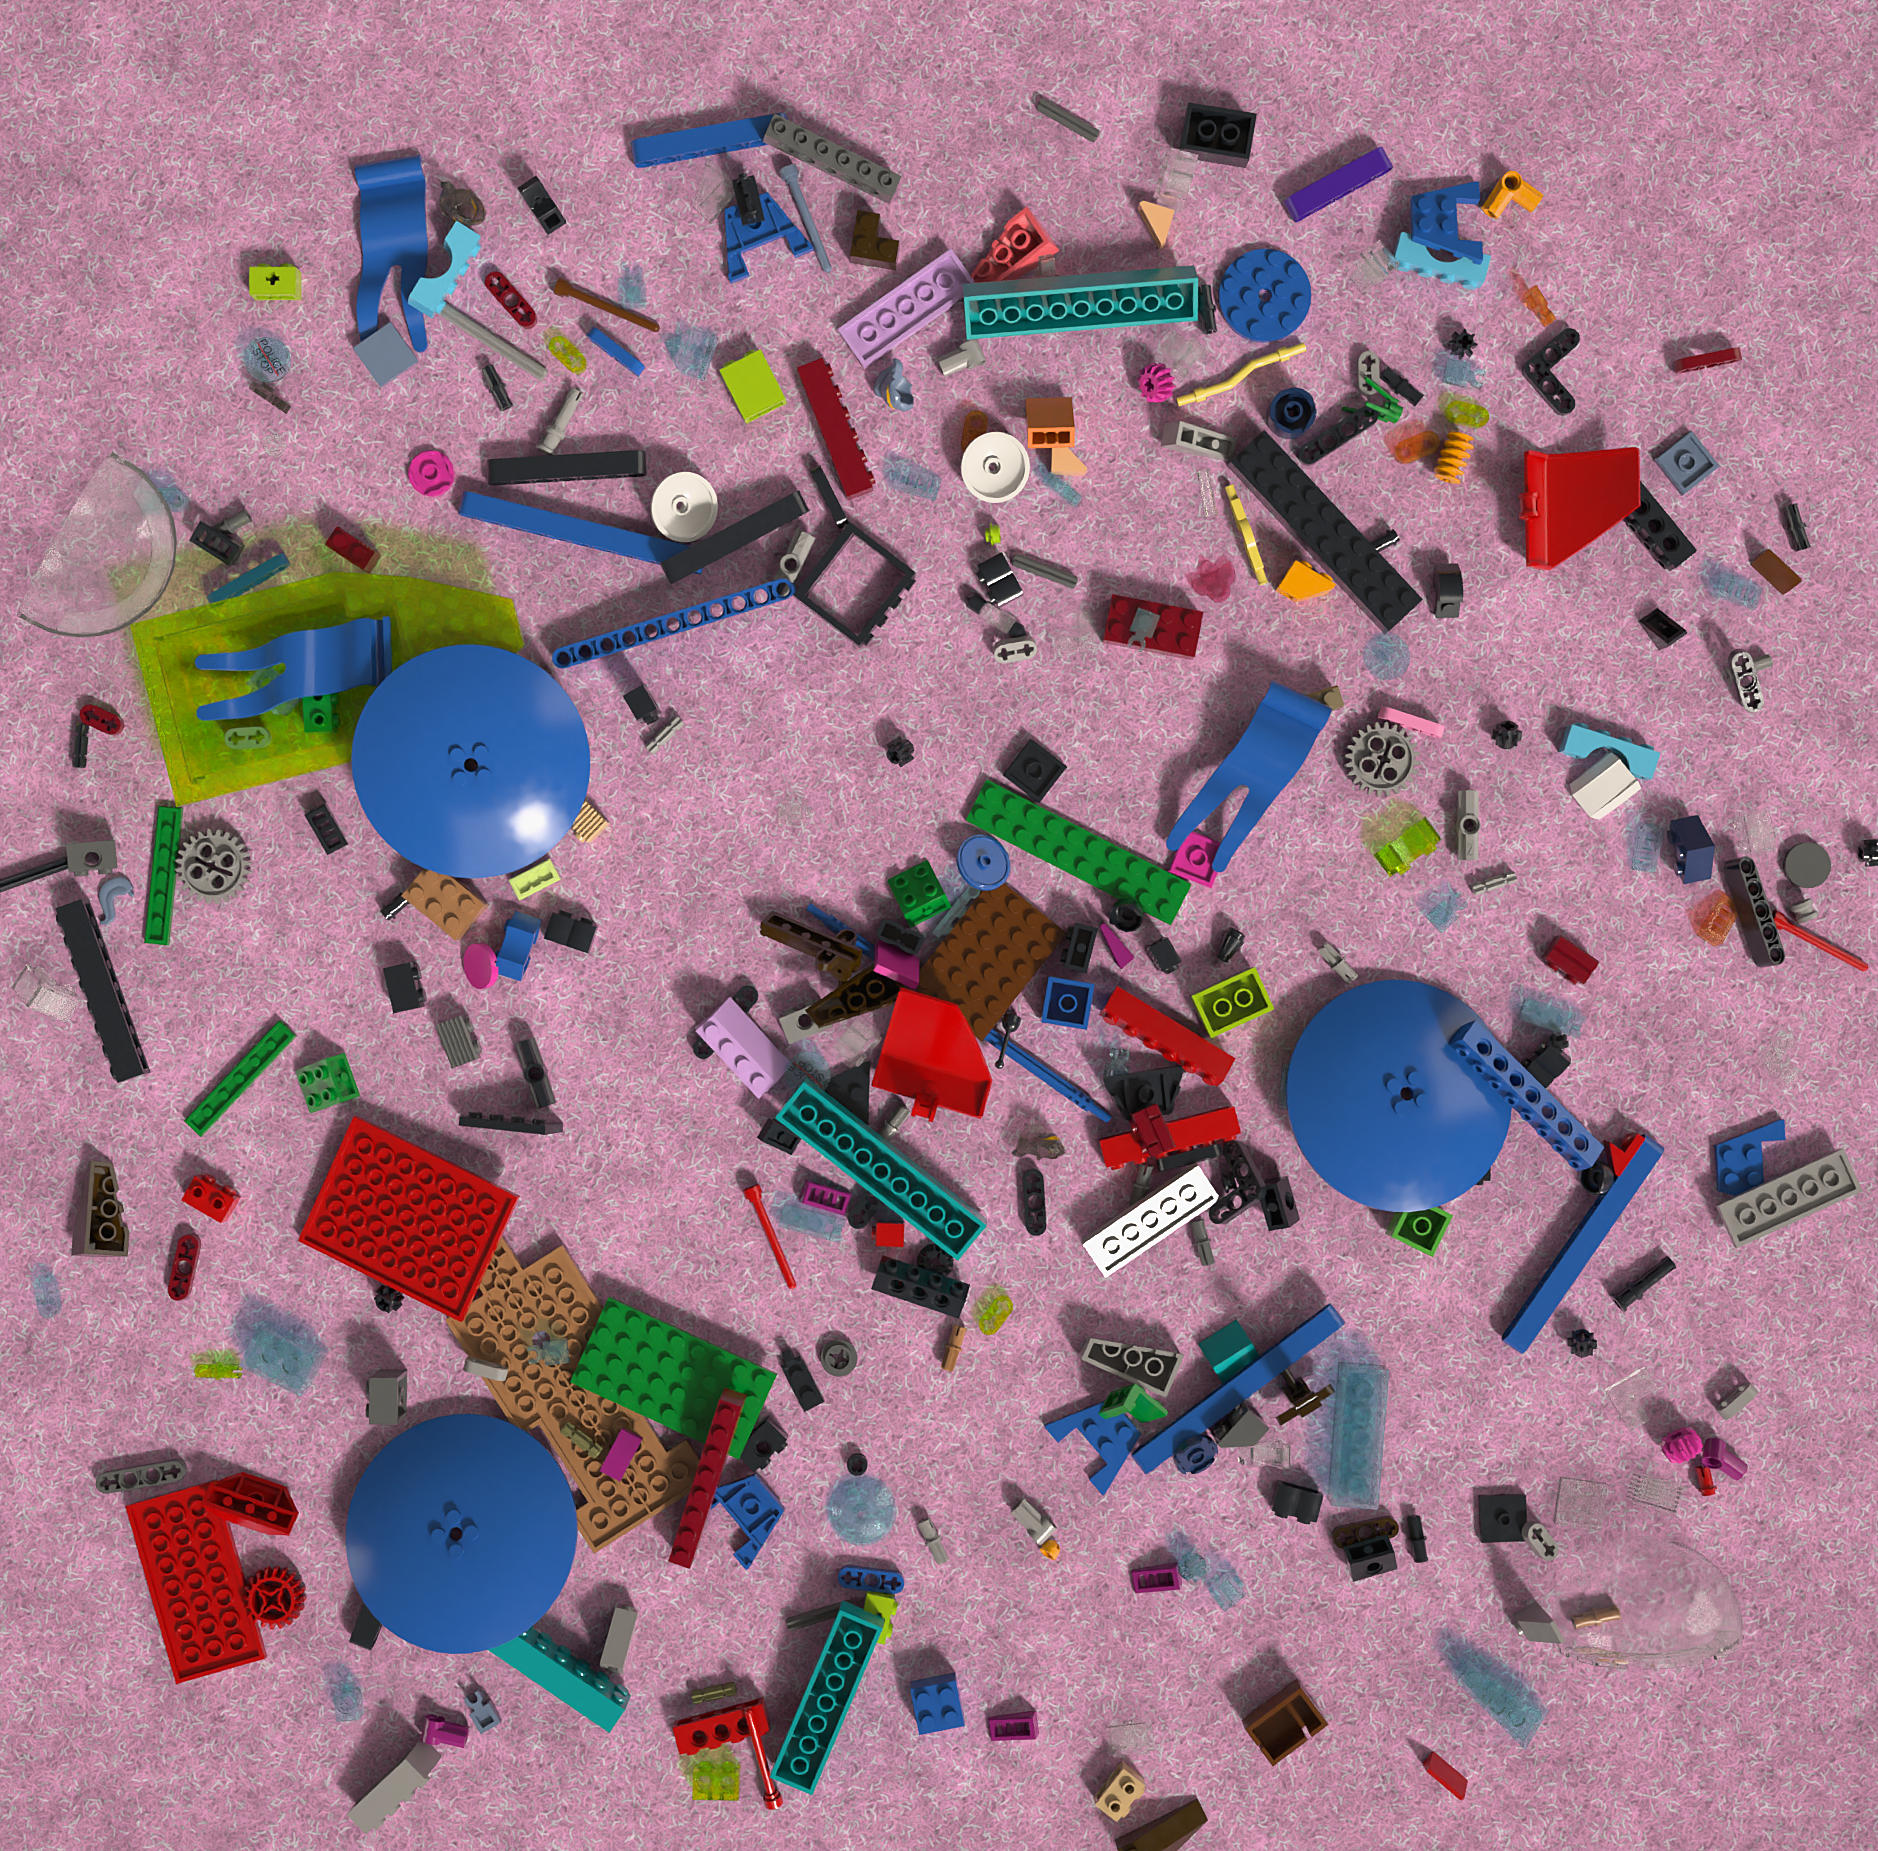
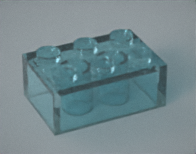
[239,1320,328,1397]

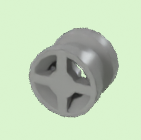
[1789,898,1819,924]

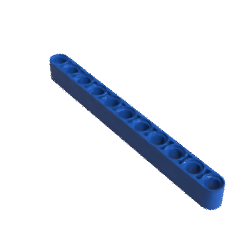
[458,491,703,575]
[552,579,795,669]
[1501,1134,1665,1354]
[1131,1303,1345,1474]

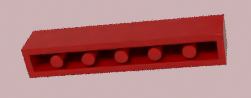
[1099,986,1236,1087]
[1098,1105,1241,1170]

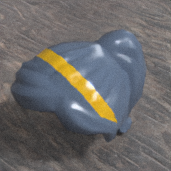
[874,358,914,412]

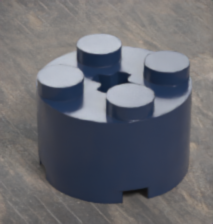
[1267,387,1317,439]

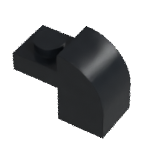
[517,175,567,235]
[1433,563,1463,619]

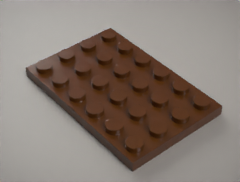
[915,884,1067,1042]

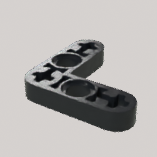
[1522,328,1580,416]
[1209,1140,1267,1225]

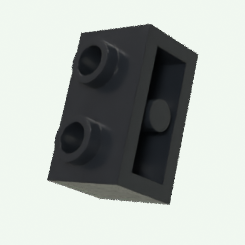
[1060,922,1098,973]

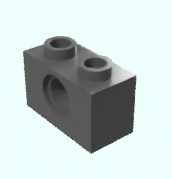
[66,840,118,877]

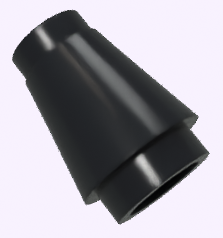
[1216,927,1246,963]

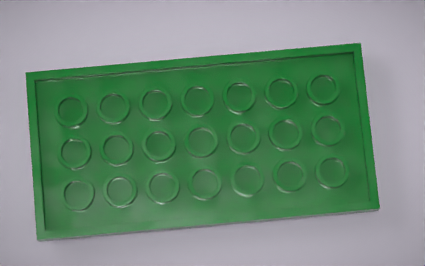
[570,1296,778,1460]

